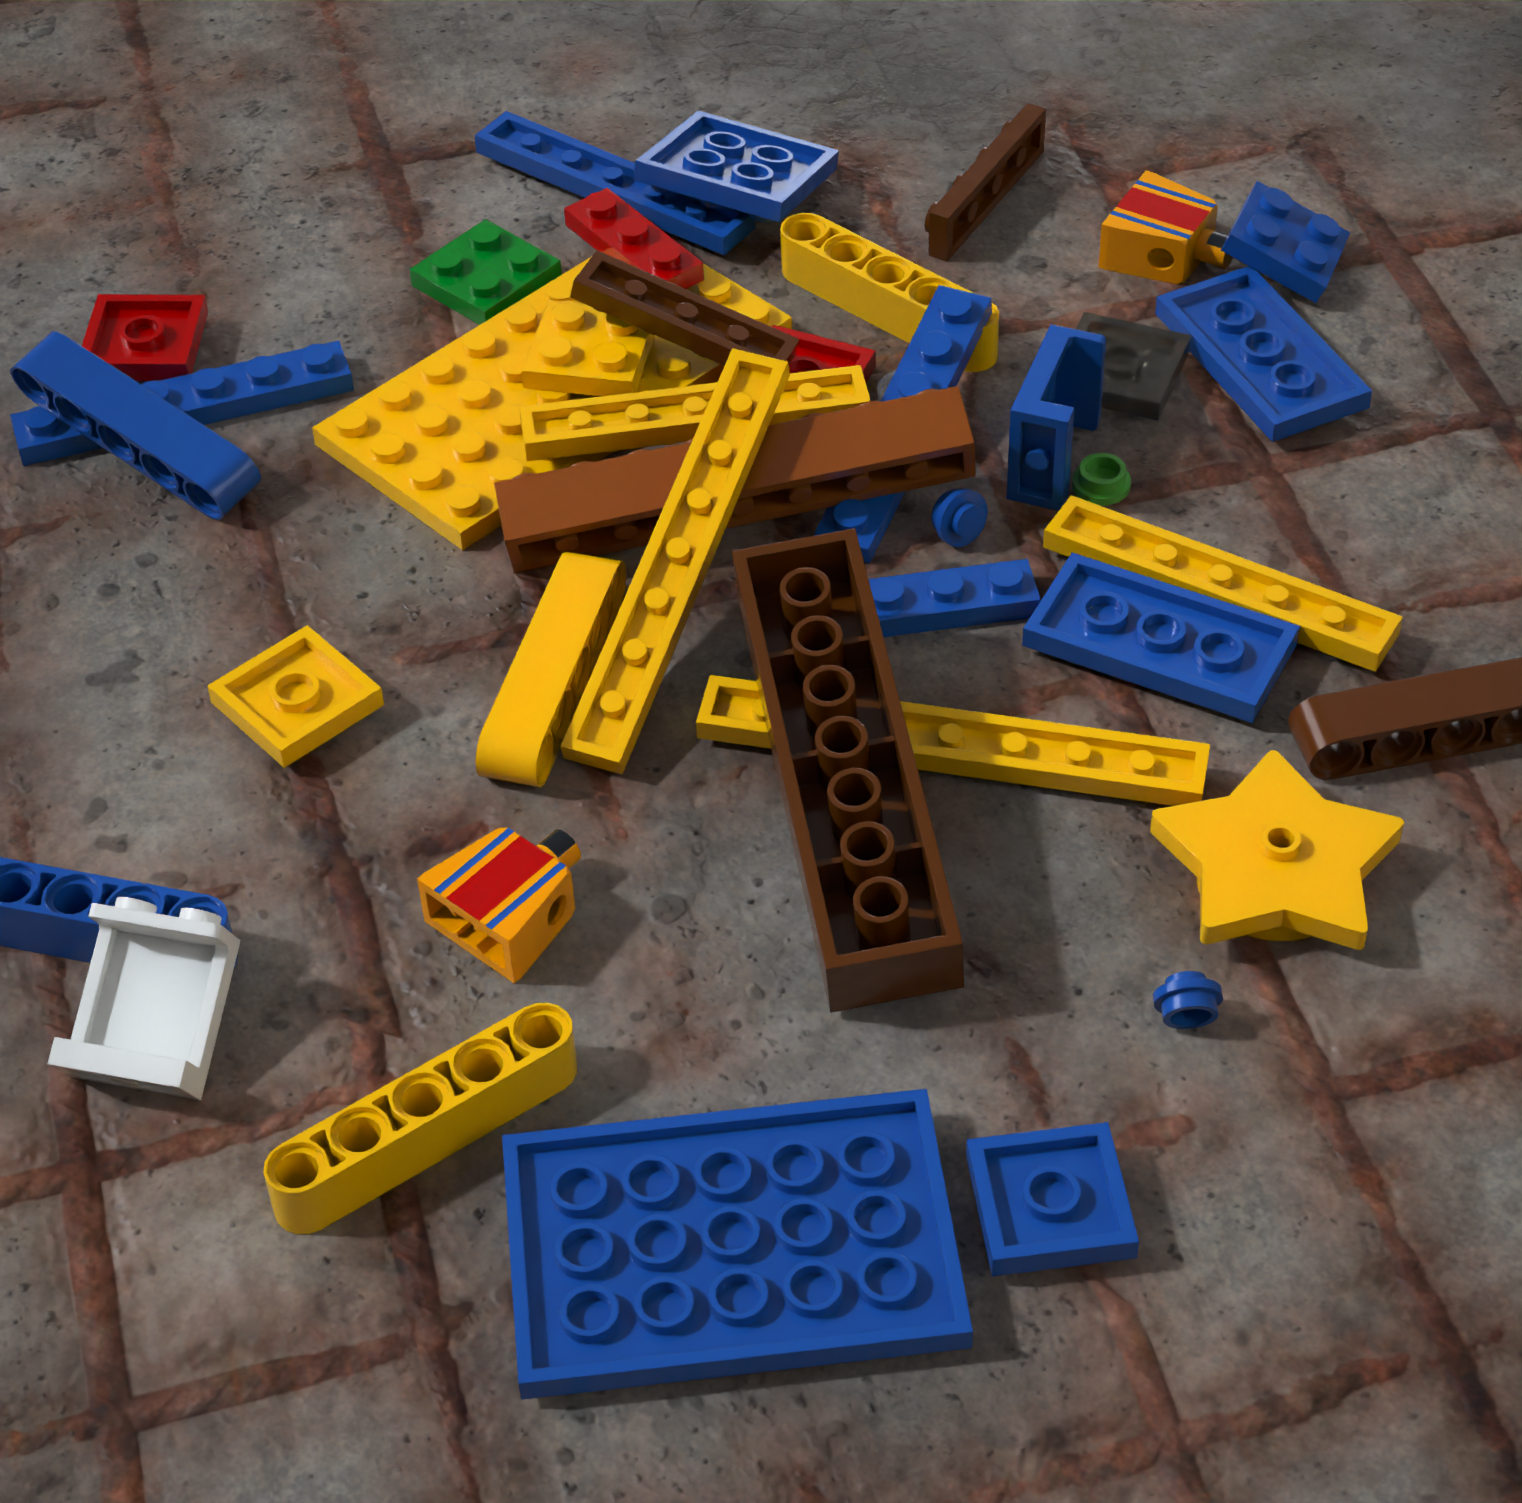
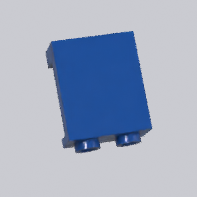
[1006,324,1106,511]

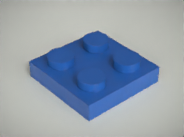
[1221,181,1351,303]
[966,1122,1139,1277]

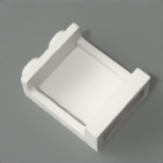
[47,897,241,1100]

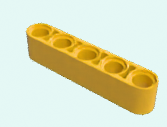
[780,213,999,372]
[475,552,627,788]
[263,1003,577,1234]

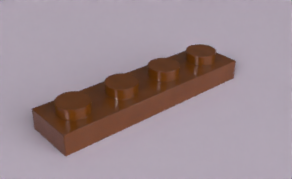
[924,103,1046,262]
[570,250,800,366]

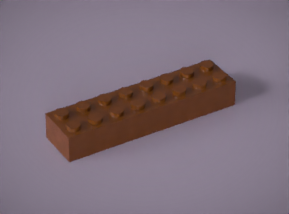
[732,528,964,1013]

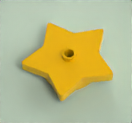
[1150,750,1404,950]

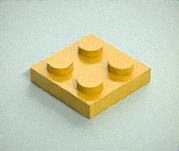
[522,301,655,396]
[207,625,384,768]

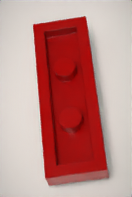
[564,188,704,289]

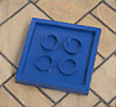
[633,110,839,223]

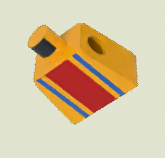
[1098,170,1233,285]
[417,828,581,984]

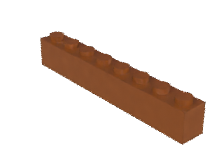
[494,386,976,573]

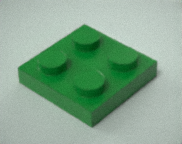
[409,219,562,325]

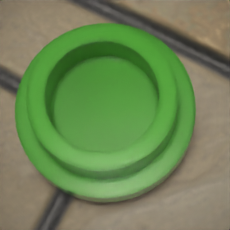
[1072,453,1131,506]

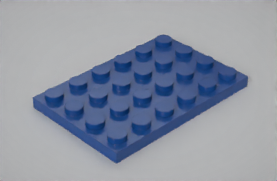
[502,1089,973,1400]

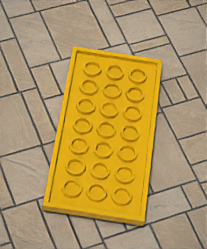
[312,256,792,551]

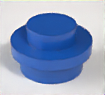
[931,488,988,547]
[1153,971,1223,1029]

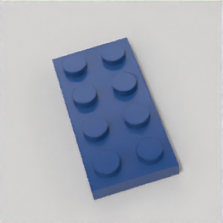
[1155,266,1372,442]
[1022,552,1300,723]

